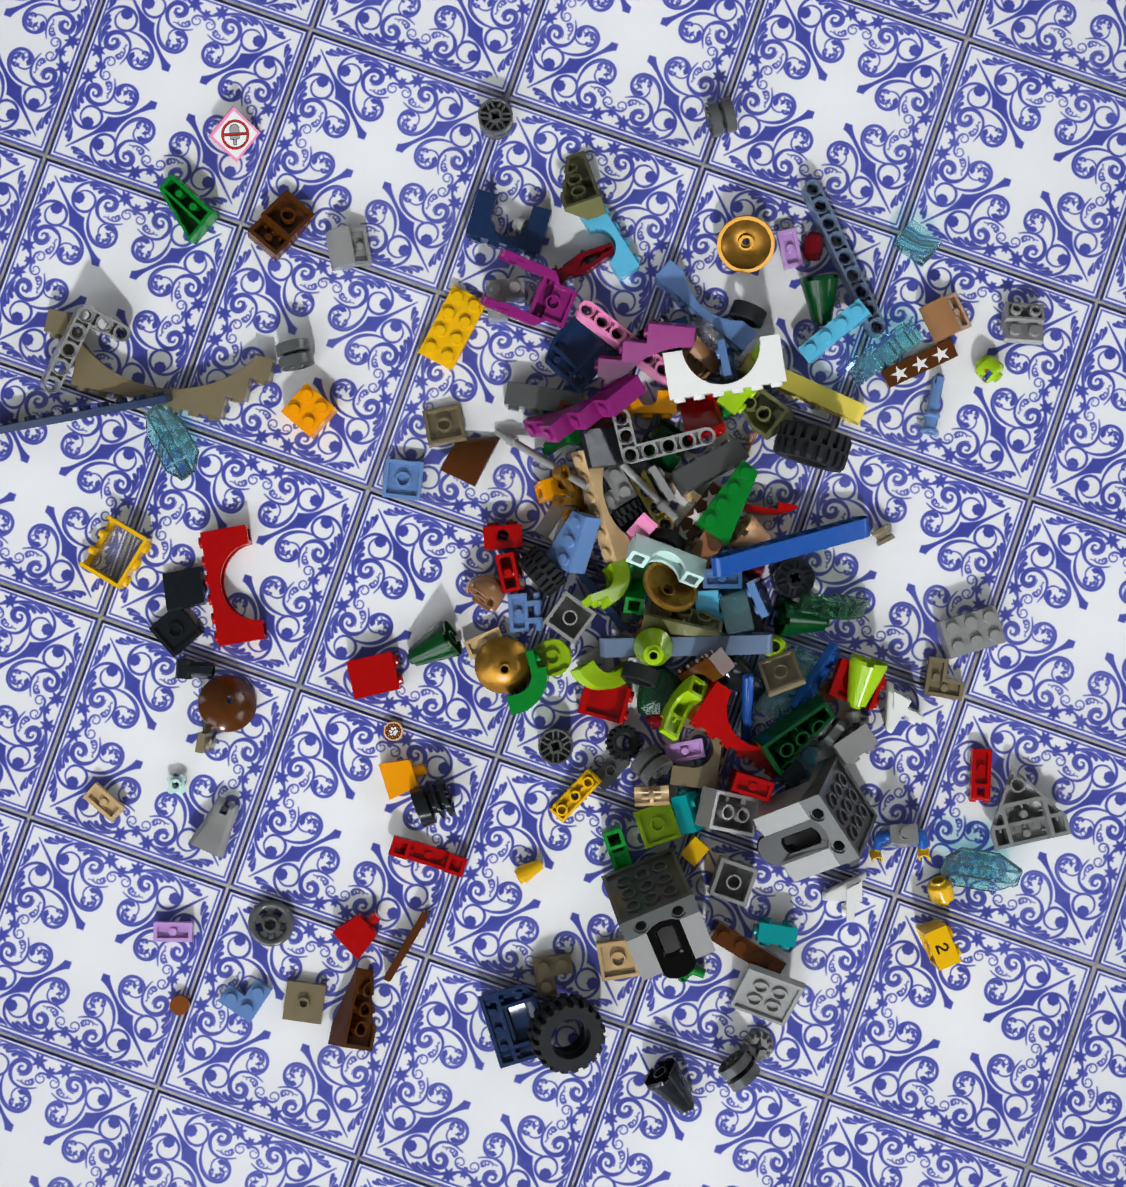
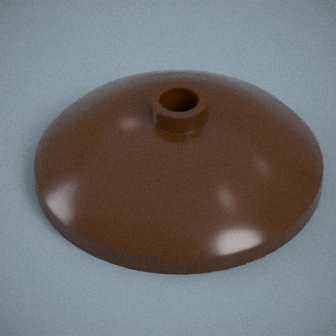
[198,675,257,732]

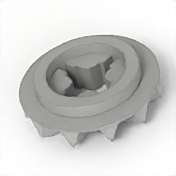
[742,1030,773,1062]

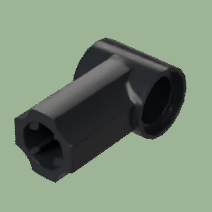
[175,659,215,679]

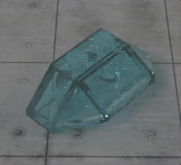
[144,404,199,481]
[940,847,1023,892]

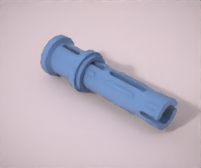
[920,376,945,435]

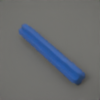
[740,673,754,742]

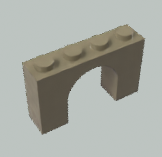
[669,717,728,789]

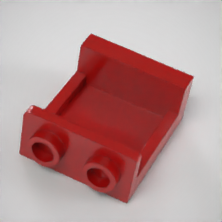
[678,394,726,442]
[346,651,404,699]
[825,658,887,711]
[577,685,634,725]
[727,768,775,802]

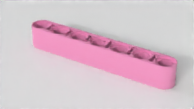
[575,300,668,390]

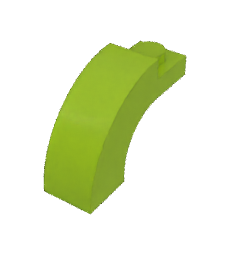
[581,558,630,610]
[570,660,633,690]
[659,674,709,741]

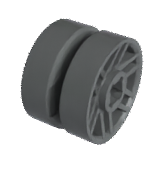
[704,96,737,138]
[478,98,514,140]
[275,338,315,372]
[811,713,847,750]
[538,728,573,764]
[630,744,673,787]
[718,1049,761,1092]

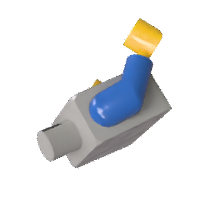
[869,824,930,863]

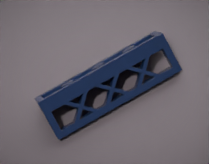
[576,558,639,632]

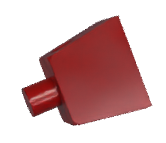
[333,911,381,960]

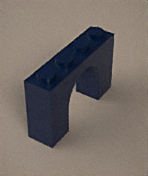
[466,189,552,259]

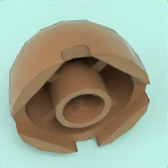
[465,575,504,612]

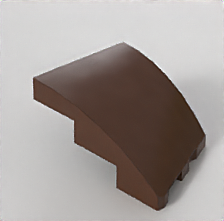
[440,437,500,487]

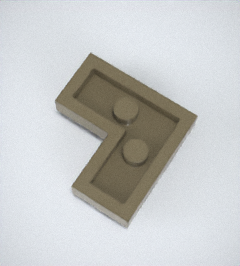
[922,656,965,701]
[195,722,216,753]
[532,952,573,998]

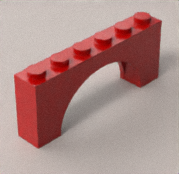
[198,525,268,646]
[686,679,800,780]

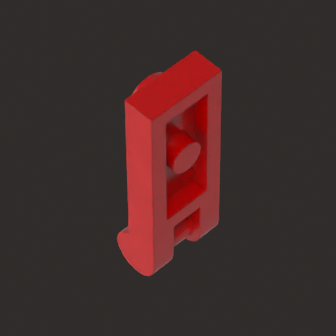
[968,748,992,803]

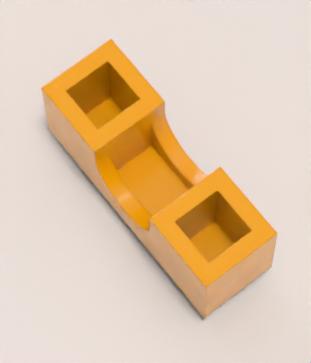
[618,390,677,419]

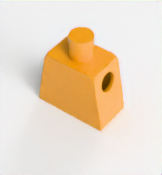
[534,477,575,504]
[379,759,427,799]

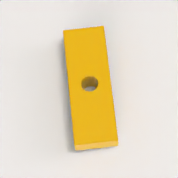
[549,767,602,822]

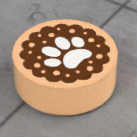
[384,721,403,741]

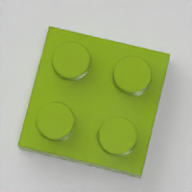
[633,803,682,849]

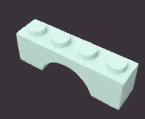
[625,533,707,588]

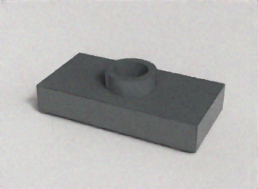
[595,755,631,791]

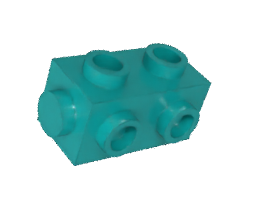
[670,788,705,835]
[752,917,798,950]

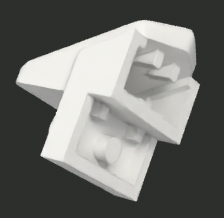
[883,681,925,733]
[822,871,866,922]

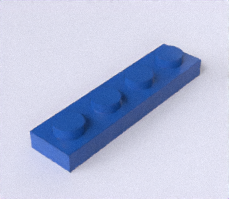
[789,642,841,710]

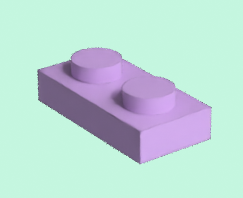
[776,228,804,270]
[664,738,706,763]
[153,921,194,942]

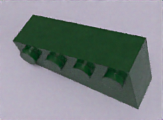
[753,694,835,776]

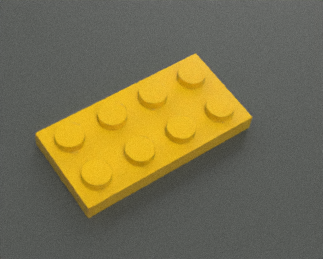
[418,285,486,371]

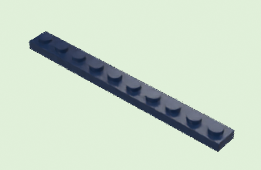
[0,391,173,434]

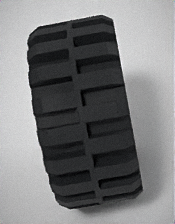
[773,420,852,473]
[528,993,606,1074]

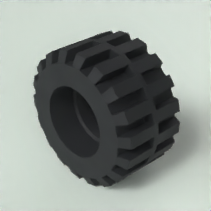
[518,546,567,597]

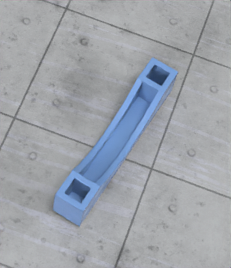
[654,260,758,354]

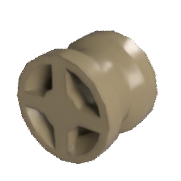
[871,524,895,546]

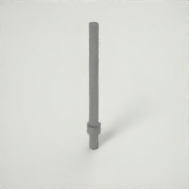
[495,428,589,490]
[619,460,679,522]

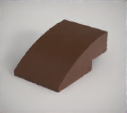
[247,190,315,262]

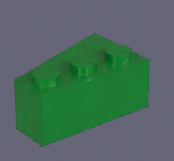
[159,174,221,244]

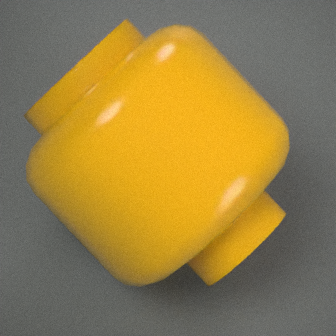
[927,876,955,906]

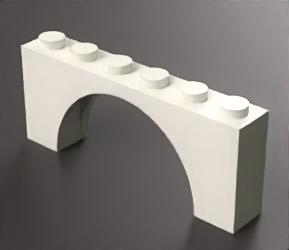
[663,334,787,404]

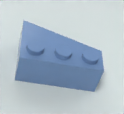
[546,511,601,574]

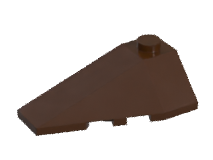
[328,967,376,1051]

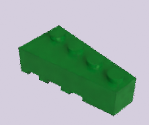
[695,460,759,547]

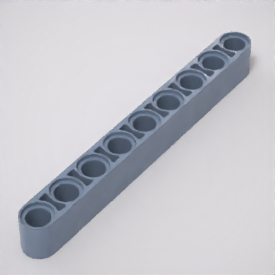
[801,179,886,338]
[599,632,773,658]

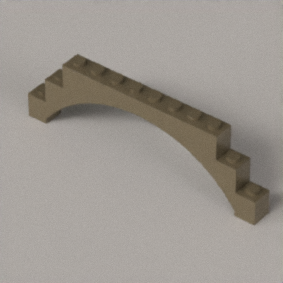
[44,308,277,422]

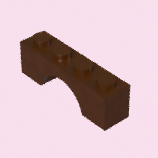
[672,647,735,686]
[709,919,786,974]

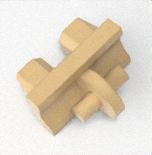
[634,785,670,807]

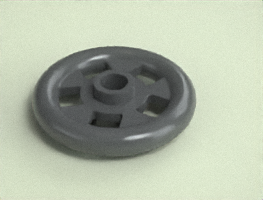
[248,900,294,947]

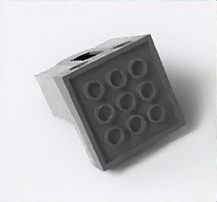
[753,754,878,882]
[601,847,716,981]

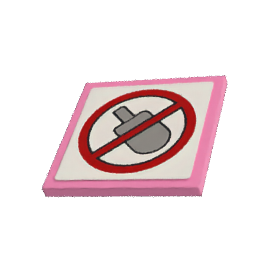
[209,106,261,162]

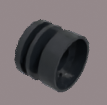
[770,558,815,599]
[410,777,456,828]

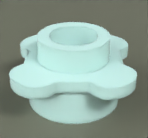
[167,775,186,794]

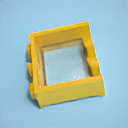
[78,515,152,589]

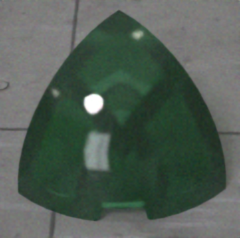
[637,665,682,715]

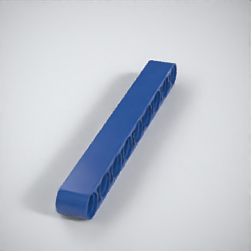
[710,516,870,577]

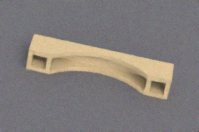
[571,448,630,563]

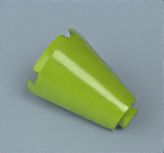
[634,627,673,666]
[847,654,888,710]

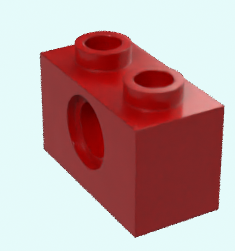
[483,521,523,551]
[495,551,526,593]

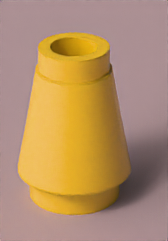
[514,859,544,884]

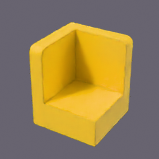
[680,834,710,867]

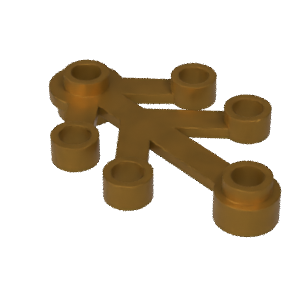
[552,465,589,521]

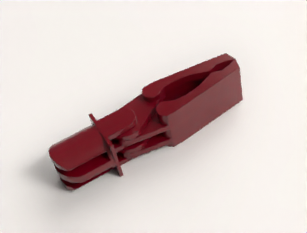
[552,243,615,286]

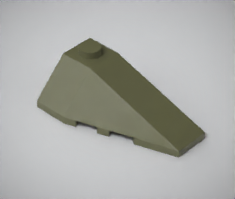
[560,151,606,220]
[720,370,794,440]
[640,597,724,636]

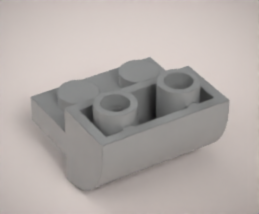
[325,226,372,271]
[1000,302,1045,345]

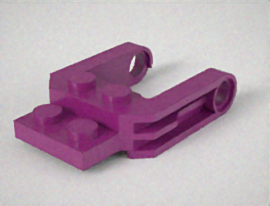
[479,248,577,328]

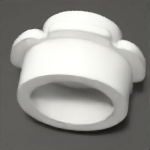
[512,216,528,235]
[845,709,863,723]

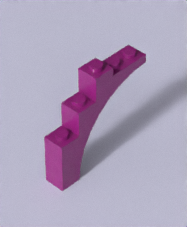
[594,320,697,391]
[523,375,646,443]

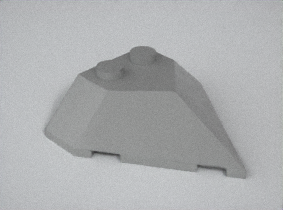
[990,766,1072,851]

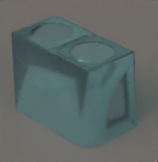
[893,220,942,267]
[718,589,755,635]

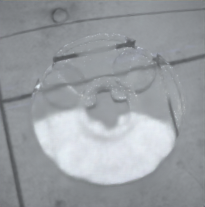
[689,317,725,350]

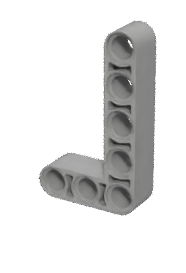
[40,305,131,393]
[613,409,716,464]

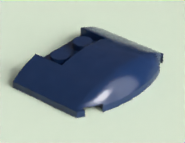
[545,313,619,393]
[478,983,541,1068]

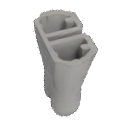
[189,797,239,858]

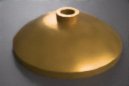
[717,215,775,273]
[643,562,698,612]
[475,637,531,694]

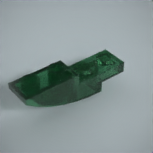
[797,592,869,620]

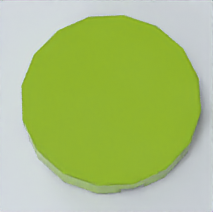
[536,638,572,677]

